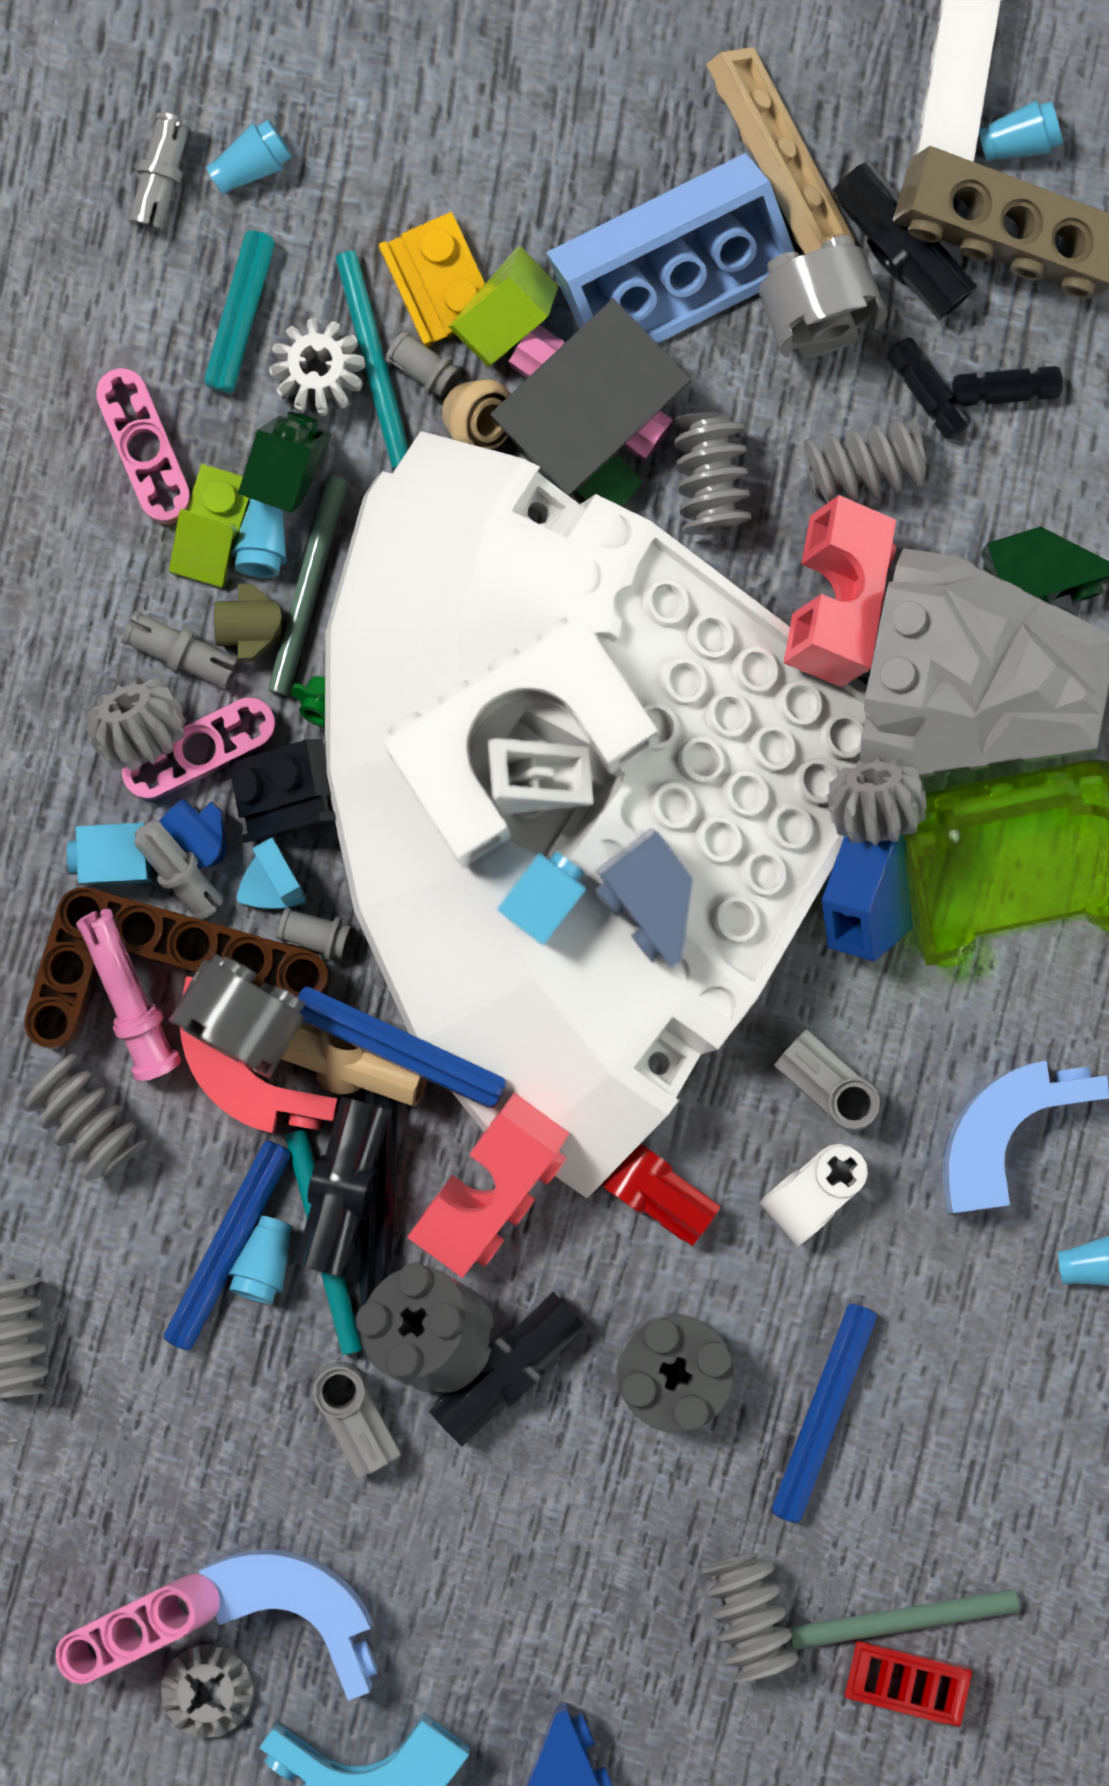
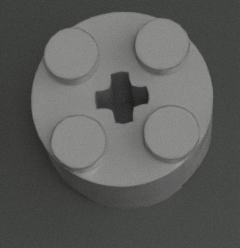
[758,235,887,358]

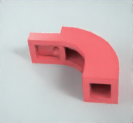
[180,976,340,1134]

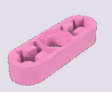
[96,368,191,525]
[122,698,277,801]

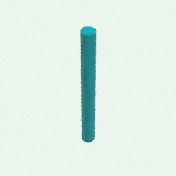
[335,251,409,470]
[285,1129,364,1356]

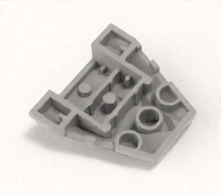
[860,548,1109,778]

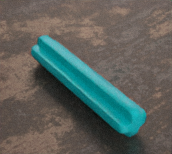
[204,230,275,393]

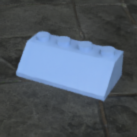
[546,153,794,344]

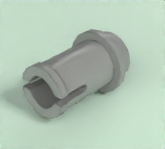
[385,331,460,397]
[276,907,352,962]

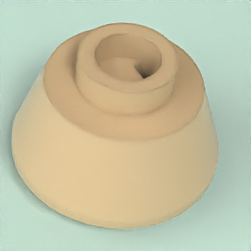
[442,379,510,450]

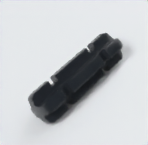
[887,337,971,439]
[952,366,1063,407]

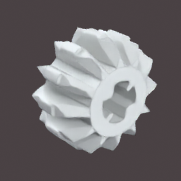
[269,318,365,416]

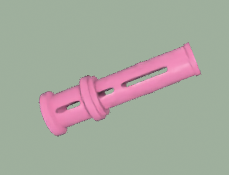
[76,909,181,1081]

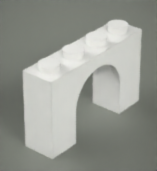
[382,615,660,869]

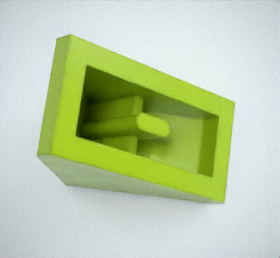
[448,246,559,366]

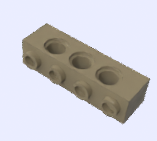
[892,146,1109,299]

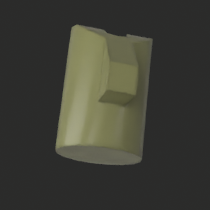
[214,584,285,663]

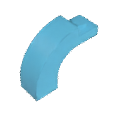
[259,1713,470,1786]

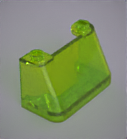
[903,759,1109,967]

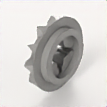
[161,1644,253,1738]

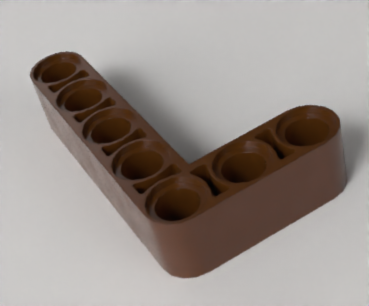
[24,887,331,1050]

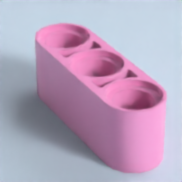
[56,1573,220,1684]

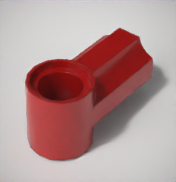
[601,1143,721,1246]

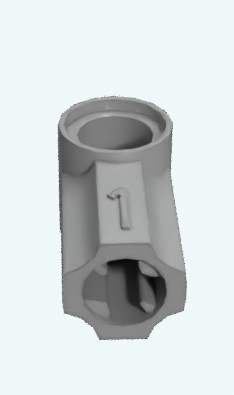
[774,1029,880,1132]
[313,1361,401,1478]

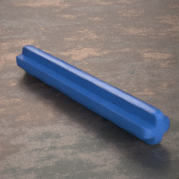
[297,987,506,1108]
[164,1140,291,1351]
[772,1303,877,1523]

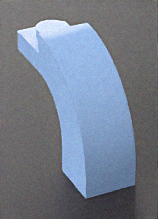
[943,1061,1109,1213]
[199,1549,378,1701]

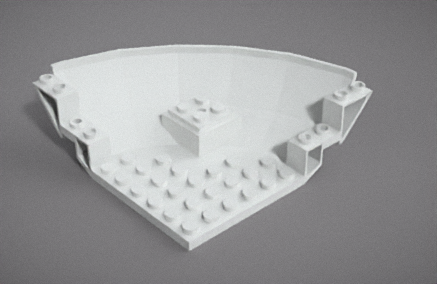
[325,431,867,1198]

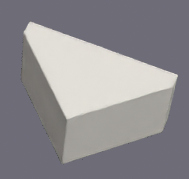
[489,738,593,814]

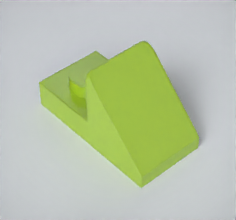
[169,463,250,589]

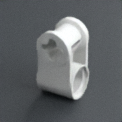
[759,1144,868,1246]

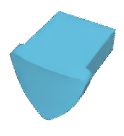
[237,838,307,910]

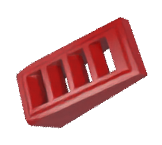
[844,1640,972,1727]

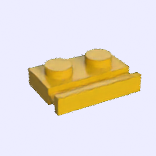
[378,211,485,348]

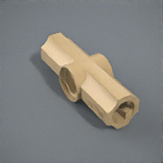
[281,1021,428,1107]

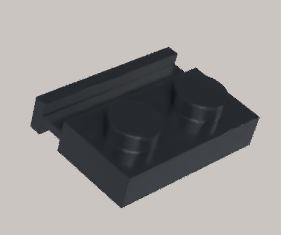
[229,739,336,843]

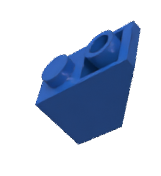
[822,835,913,962]
[526,1703,614,1786]

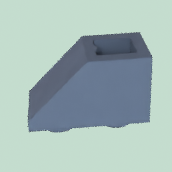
[595,828,693,968]

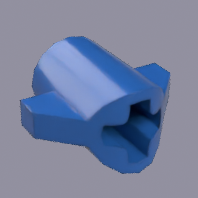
[159,799,227,869]

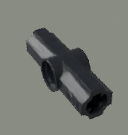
[831,160,977,320]
[295,1097,392,1277]
[429,1292,586,1446]

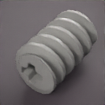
[673,412,751,535]
[804,416,926,503]
[24,1053,147,1181]
[0,1277,51,1398]
[700,1554,798,1683]

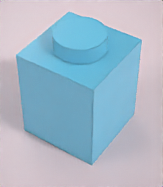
[67,822,153,888]
[496,850,587,946]

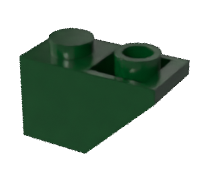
[238,412,331,513]
[981,526,1109,603]

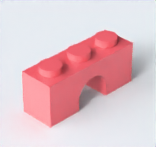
[784,495,896,687]
[407,1092,570,1278]

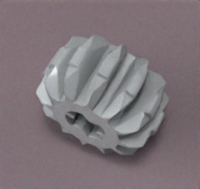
[86,678,186,771]
[827,757,927,846]

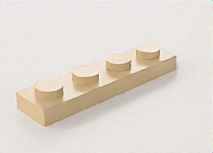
[706,47,855,254]

